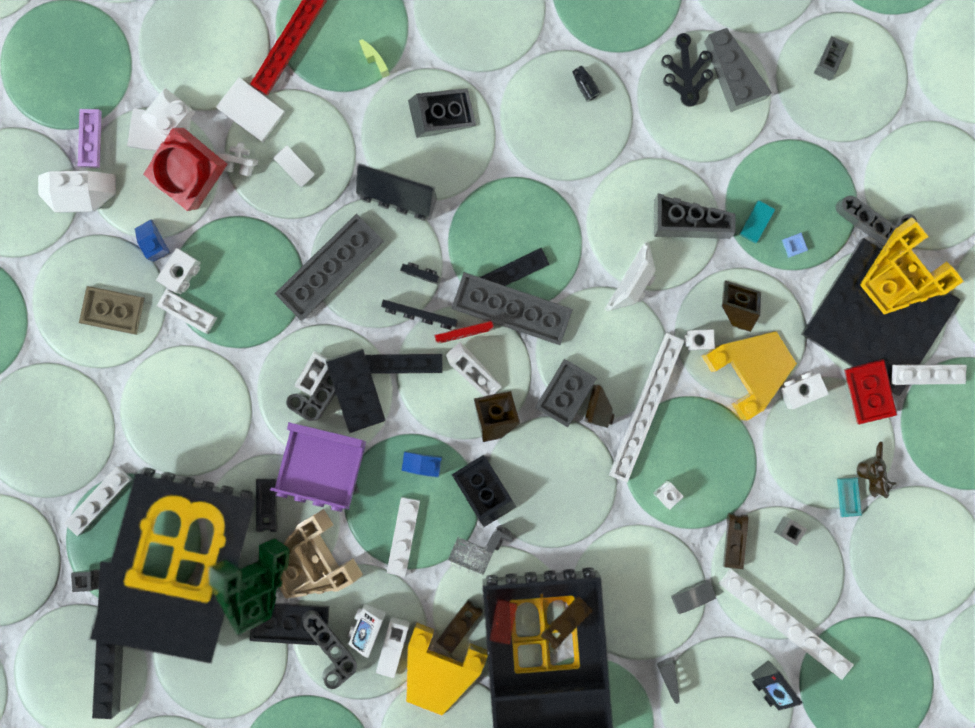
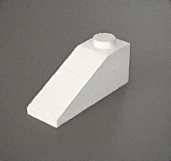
[446,342,502,396]

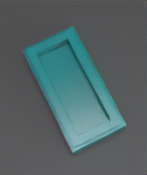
[739,200,775,244]
[837,477,862,517]

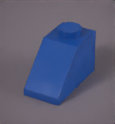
[134,219,170,262]
[402,452,442,477]

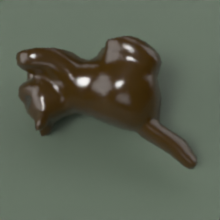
[857,441,897,498]

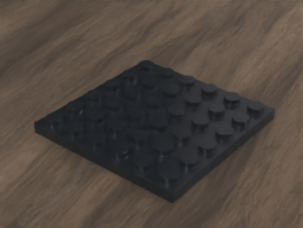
[801,238,961,396]

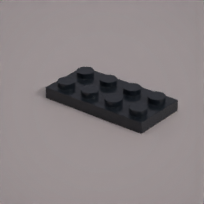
[325,348,386,434]

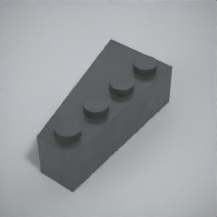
[704,28,772,112]
[654,193,736,239]

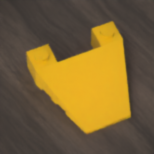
[860,217,964,314]
[701,331,797,421]
[406,622,488,716]

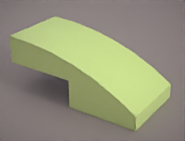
[359,39,390,78]

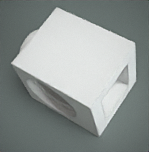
[684,330,715,351]
[653,480,684,510]

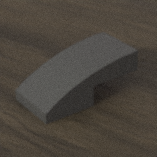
[71,569,100,592]
[671,580,716,614]

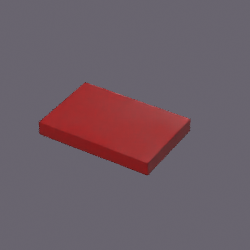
[434,321,493,344]
[844,359,897,425]

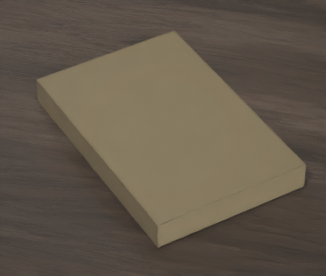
[79,286,145,335]

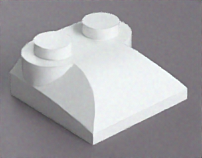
[141,88,196,137]

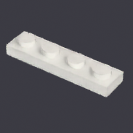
[892,364,967,385]
[64,466,132,536]
[387,497,420,577]

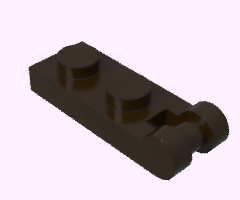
[723,513,749,569]
[540,595,593,650]
[436,599,484,654]

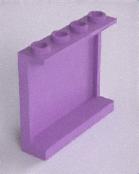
[271,422,366,512]

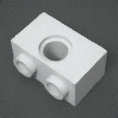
[156,248,201,294]
[294,350,329,396]
[779,371,829,409]

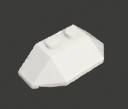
[38,171,116,213]
[604,242,656,311]

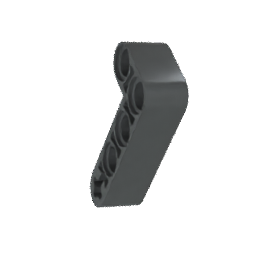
[836,196,917,247]
[286,355,340,421]
[302,610,357,689]

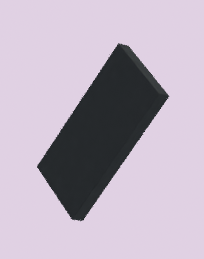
[250,603,330,646]

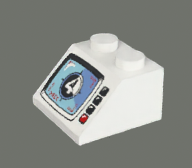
[348,604,386,658]

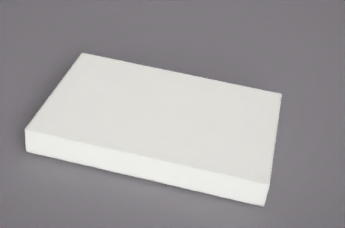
[216,78,285,143]
[127,108,191,151]

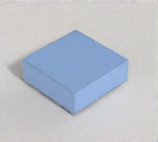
[782,233,808,258]

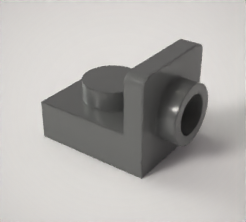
[485,527,514,554]

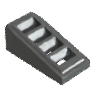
[814,36,848,80]
[657,658,680,704]

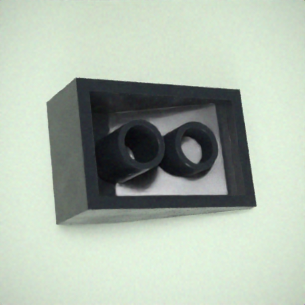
[408,88,476,138]
[451,455,516,527]

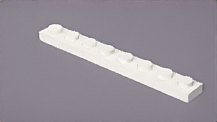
[609,333,684,483]
[719,569,854,680]

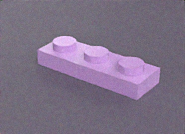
[78,109,102,168]

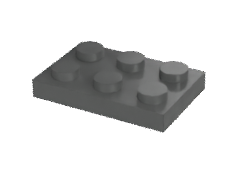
[535,359,597,427]

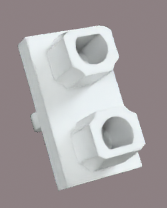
[219,142,258,176]

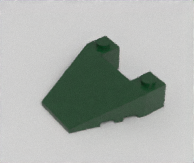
[209,538,290,636]

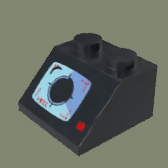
[751,660,803,711]

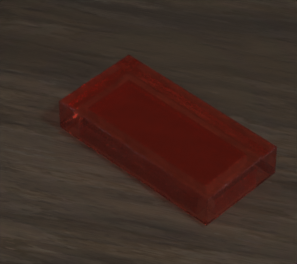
[490,599,518,644]

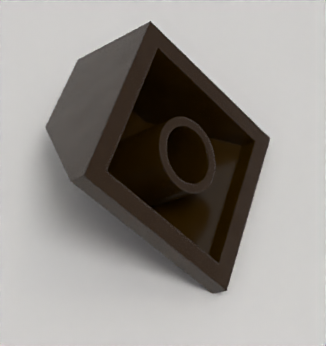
[722,280,761,332]
[584,385,615,428]
[474,391,520,442]

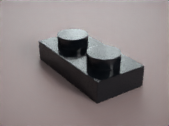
[400,262,440,285]

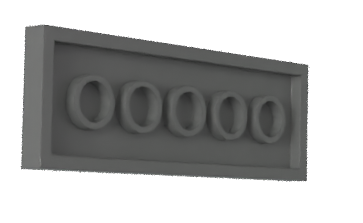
[274,213,384,321]
[451,272,573,345]

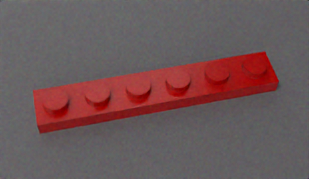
[250,0,327,96]

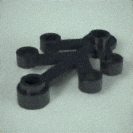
[661,33,713,107]

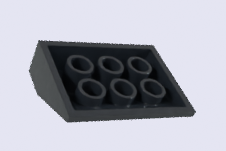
[356,163,437,221]

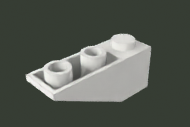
[376,617,410,678]

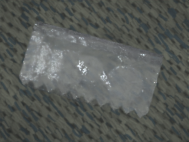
[448,537,492,576]

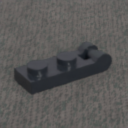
[256,478,278,532]

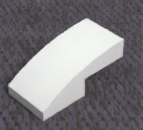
[273,145,315,187]

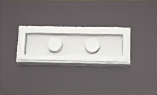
[157,289,217,334]

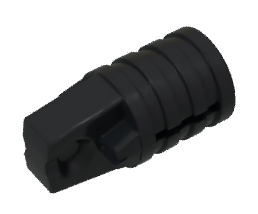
[572,65,601,102]

